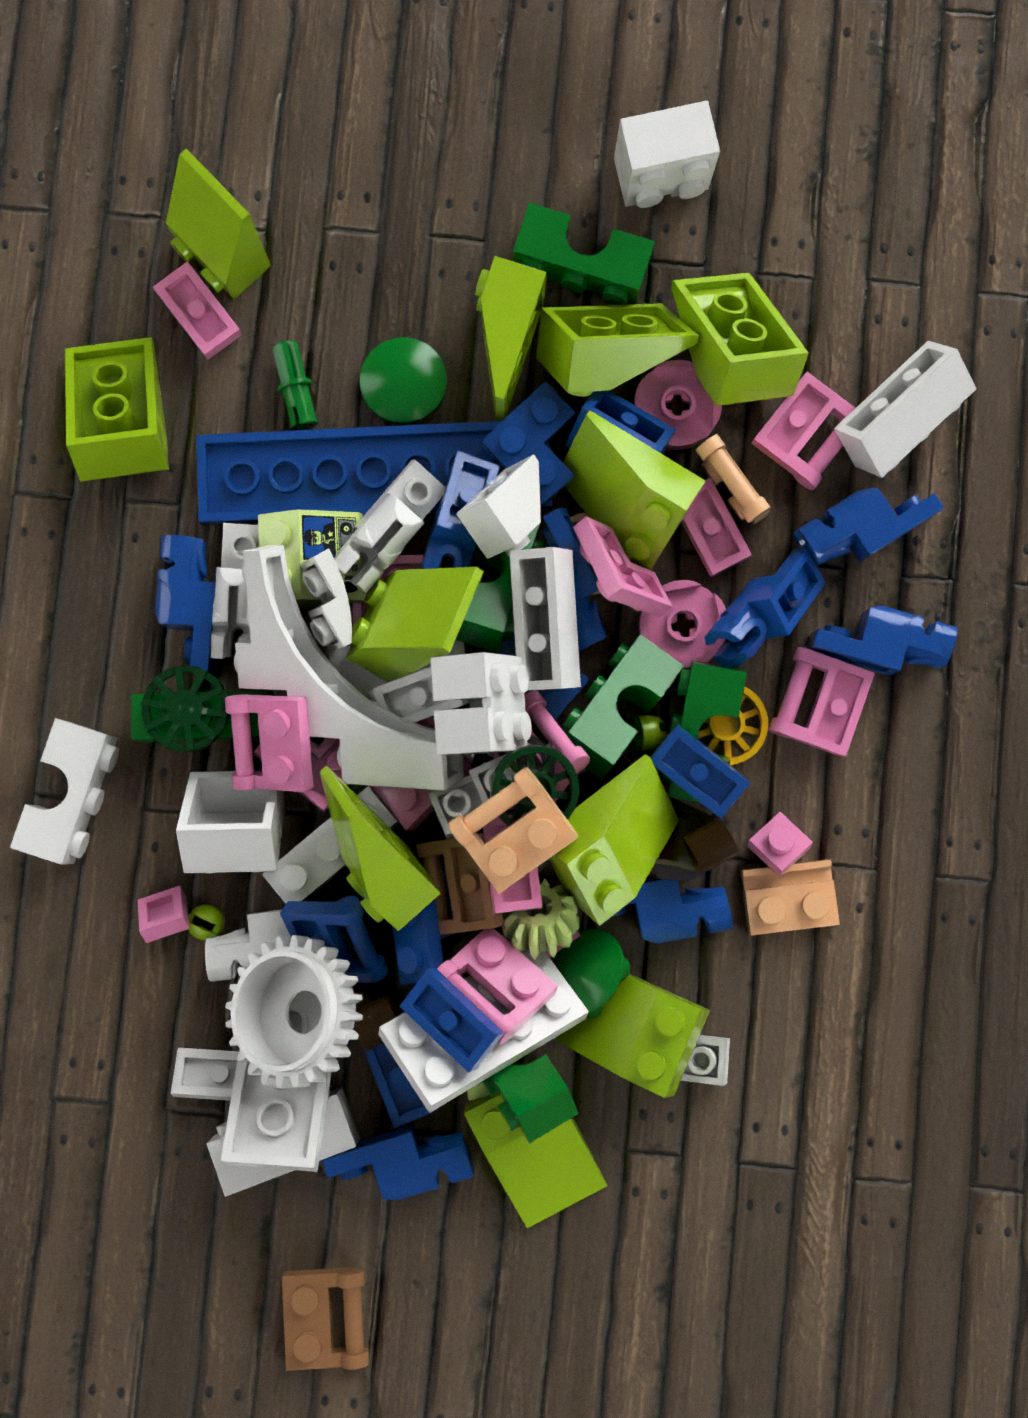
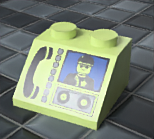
[258,509,366,609]

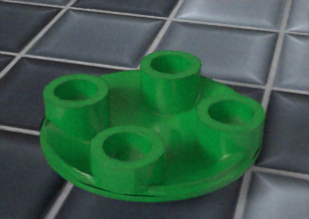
[360,337,447,423]
[551,929,630,1020]

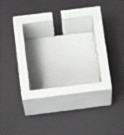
[614,100,720,208]
[430,652,532,755]
[176,771,286,873]

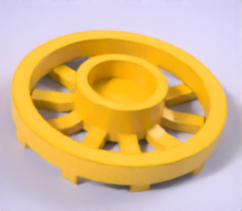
[698,687,768,765]

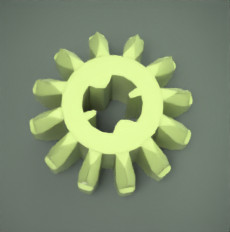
[502,879,579,960]

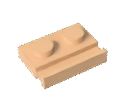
[740,860,840,935]

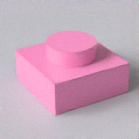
[747,812,813,877]
[138,885,190,943]

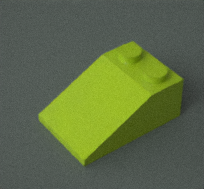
[166,149,271,300]
[475,256,546,421]
[671,273,809,406]
[536,303,699,397]
[65,337,169,482]
[563,410,705,570]
[345,567,484,682]
[548,754,679,926]
[320,766,441,931]
[554,974,710,1098]
[464,1093,607,1228]

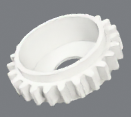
[225,935,363,1088]

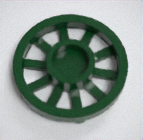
[141,665,230,752]
[490,744,579,826]

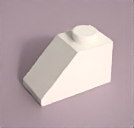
[456,454,541,559]

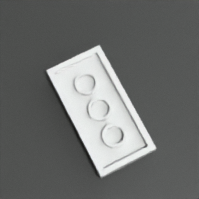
[378,949,589,1113]
[220,991,332,1172]

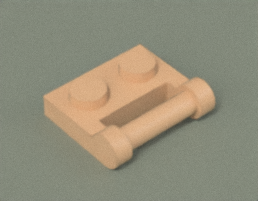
[696,434,771,525]
[448,767,578,894]

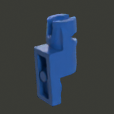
[419,451,500,569]
[793,488,944,566]
[543,508,609,651]
[155,535,218,676]
[704,547,826,667]
[806,606,958,676]
[613,878,733,944]
[322,1123,475,1200]

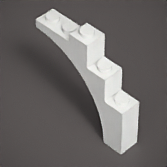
[234,545,464,791]

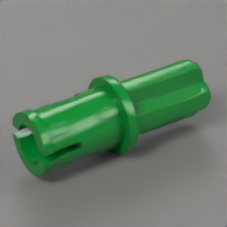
[273,340,318,430]

